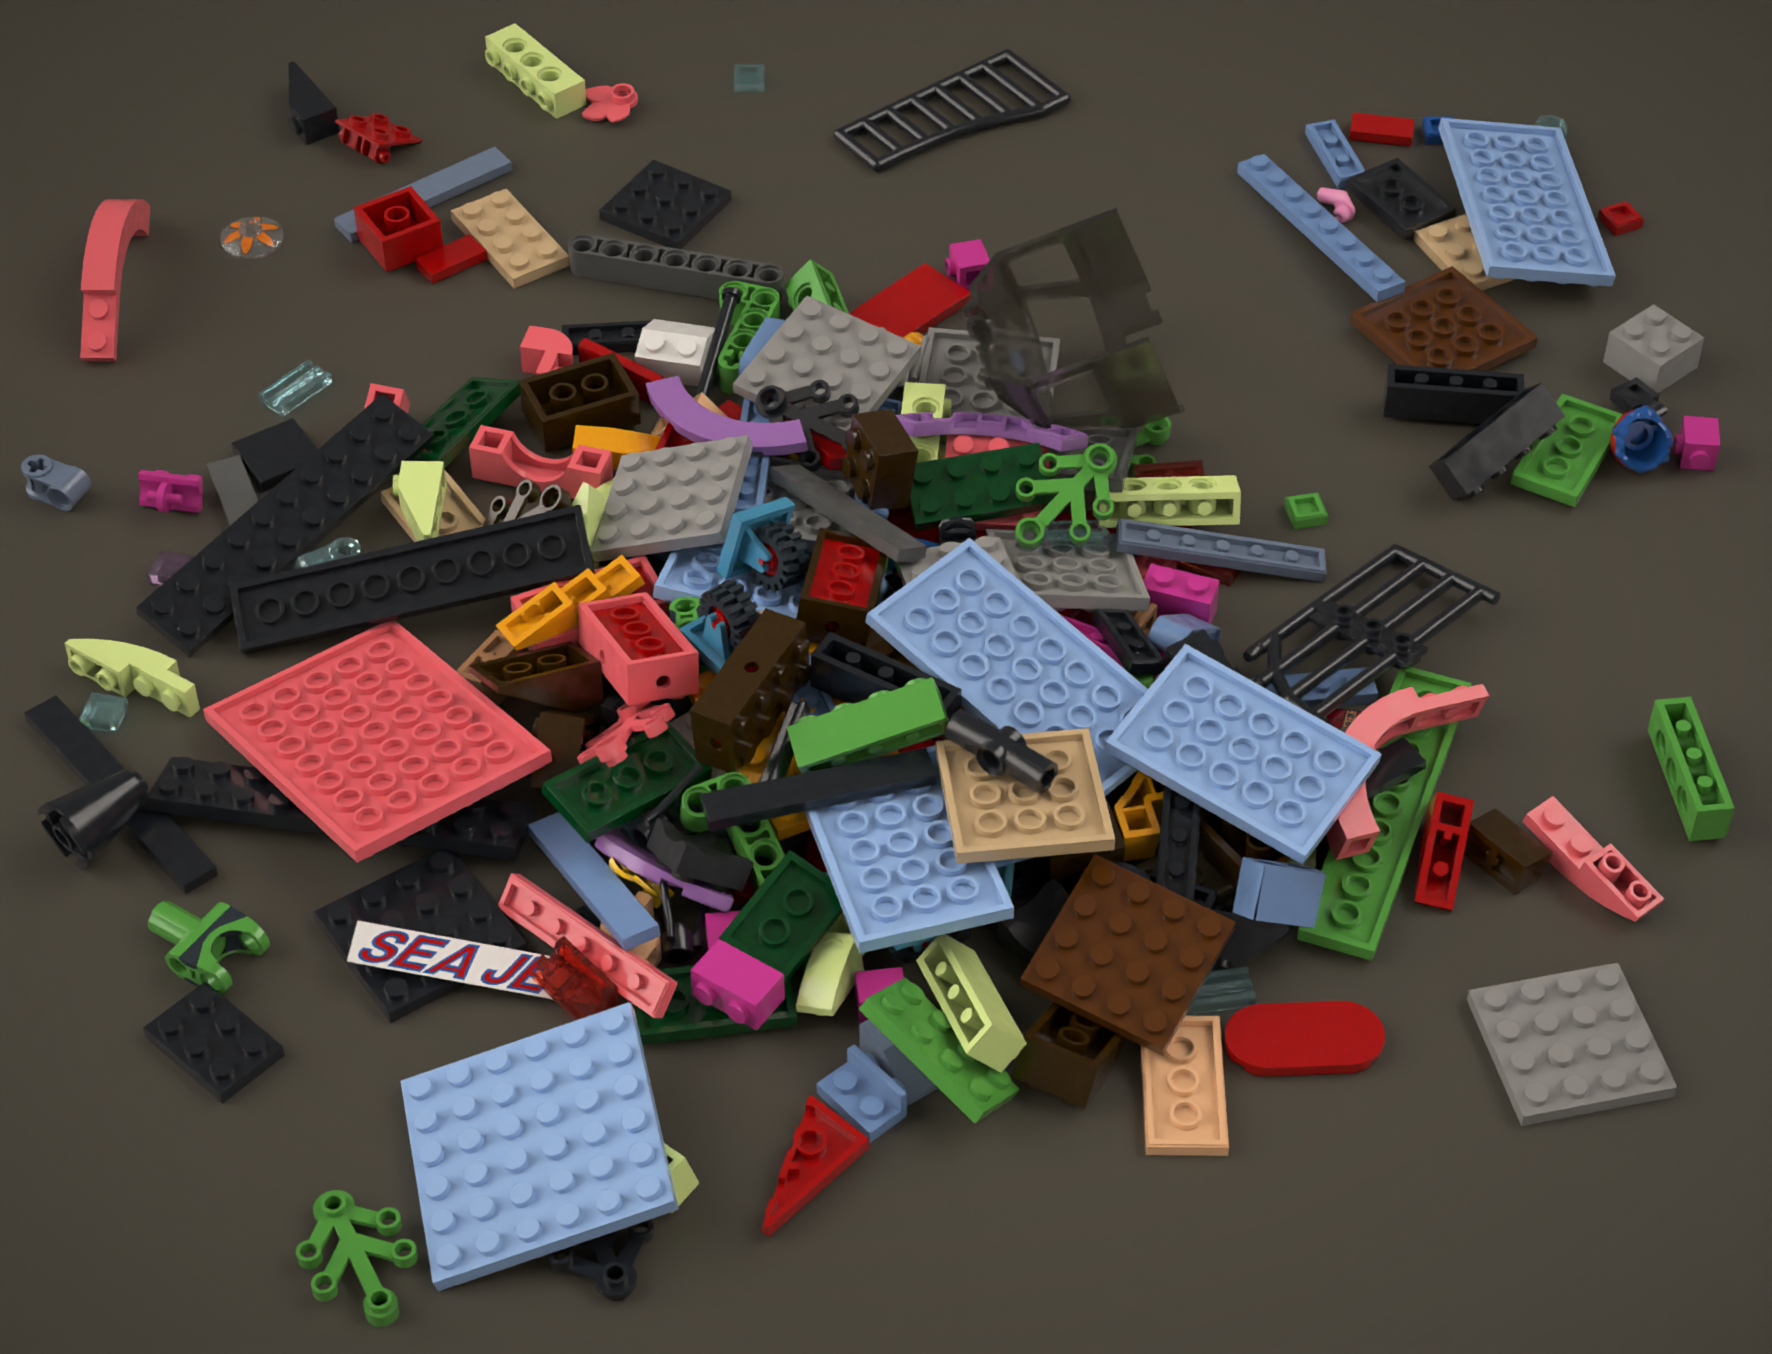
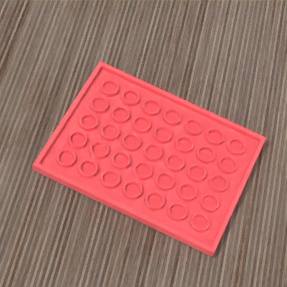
[203,621,552,863]

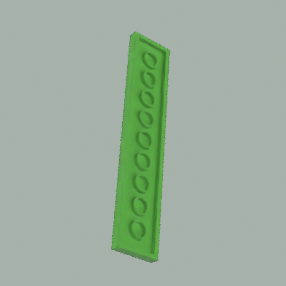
[1297,667,1472,961]

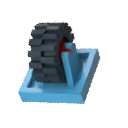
[717,497,810,592]
[679,579,761,675]

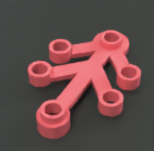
[577,703,675,767]

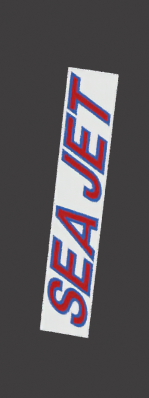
[347,921,606,1008]

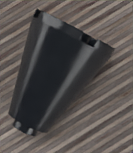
[37,769,148,870]

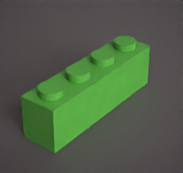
[787,677,949,773]

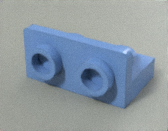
[816,1044,908,1143]

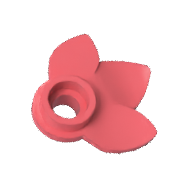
[582,83,638,123]

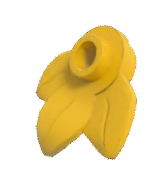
[609,857,675,908]

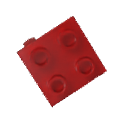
[335,113,422,164]

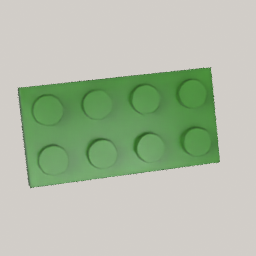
[1510,393,1623,507]
[859,978,1019,1123]

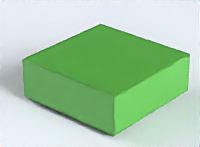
[1284,492,1328,530]

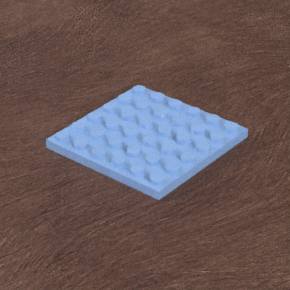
[401,1002,679,1291]

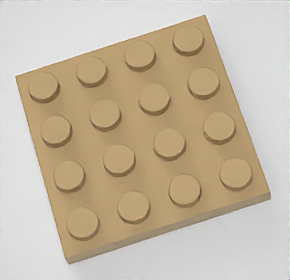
[935,728,1115,864]

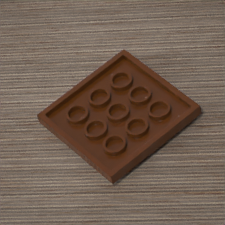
[1350,266,1538,371]
[1020,854,1236,1056]

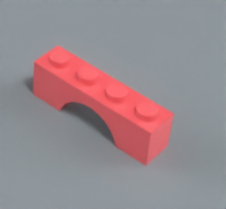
[469,425,613,499]

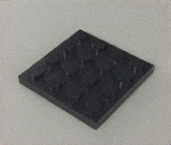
[313,850,528,1023]

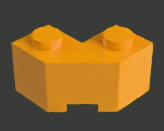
[1112,771,1164,862]

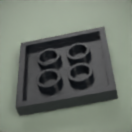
[599,160,732,249]

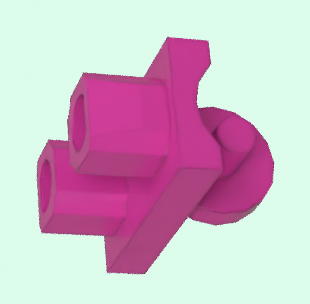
[138,470,203,513]

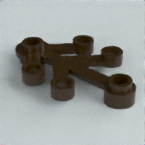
[482,479,572,527]

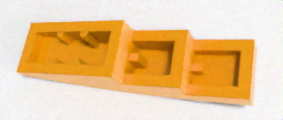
[572,425,661,470]
[496,555,645,651]

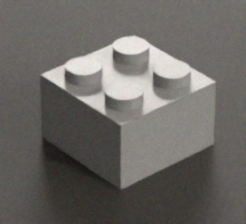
[1603,304,1704,393]

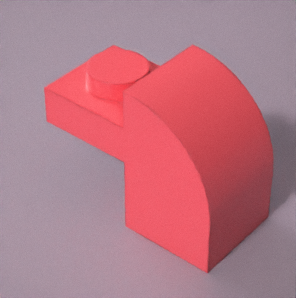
[520,325,574,375]

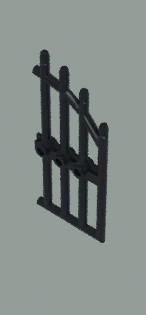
[1243,543,1500,724]

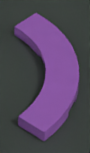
[646,376,808,456]
[896,412,1089,452]
[595,828,734,913]

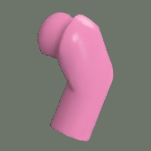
[1317,187,1355,223]

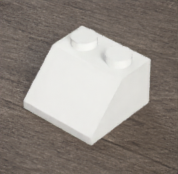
[635,319,715,386]

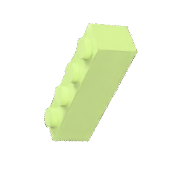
[916,934,1027,1073]

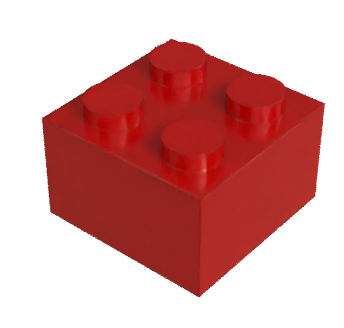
[353,186,443,272]

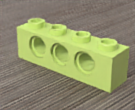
[485,23,587,119]
[901,382,952,463]
[1097,475,1241,528]

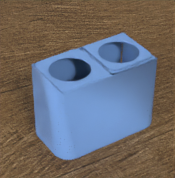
[1232,857,1326,928]

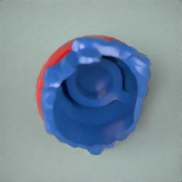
[1610,405,1674,474]

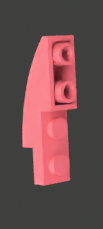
[1522,796,1664,922]

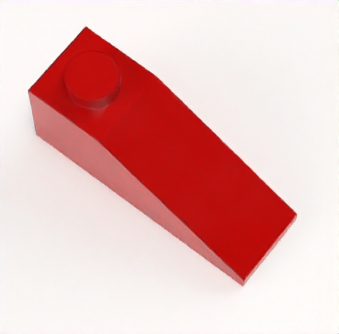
[1413,791,1475,911]

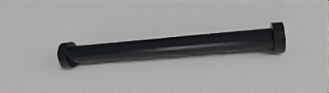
[695,287,742,398]

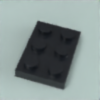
[1346,158,1456,239]
[143,981,285,1104]

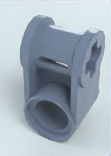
[21,454,92,512]

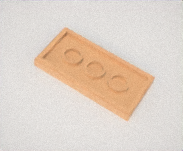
[1140,1016,1229,1156]

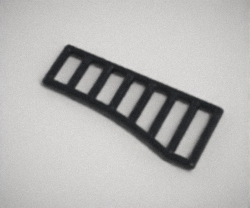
[833,49,1071,172]

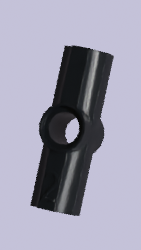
[945,709,1058,794]

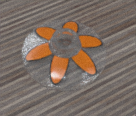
[220,216,284,260]

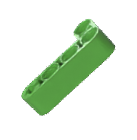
[718,281,780,395]
[680,772,785,892]

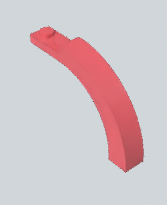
[80,199,150,362]
[1326,684,1490,860]

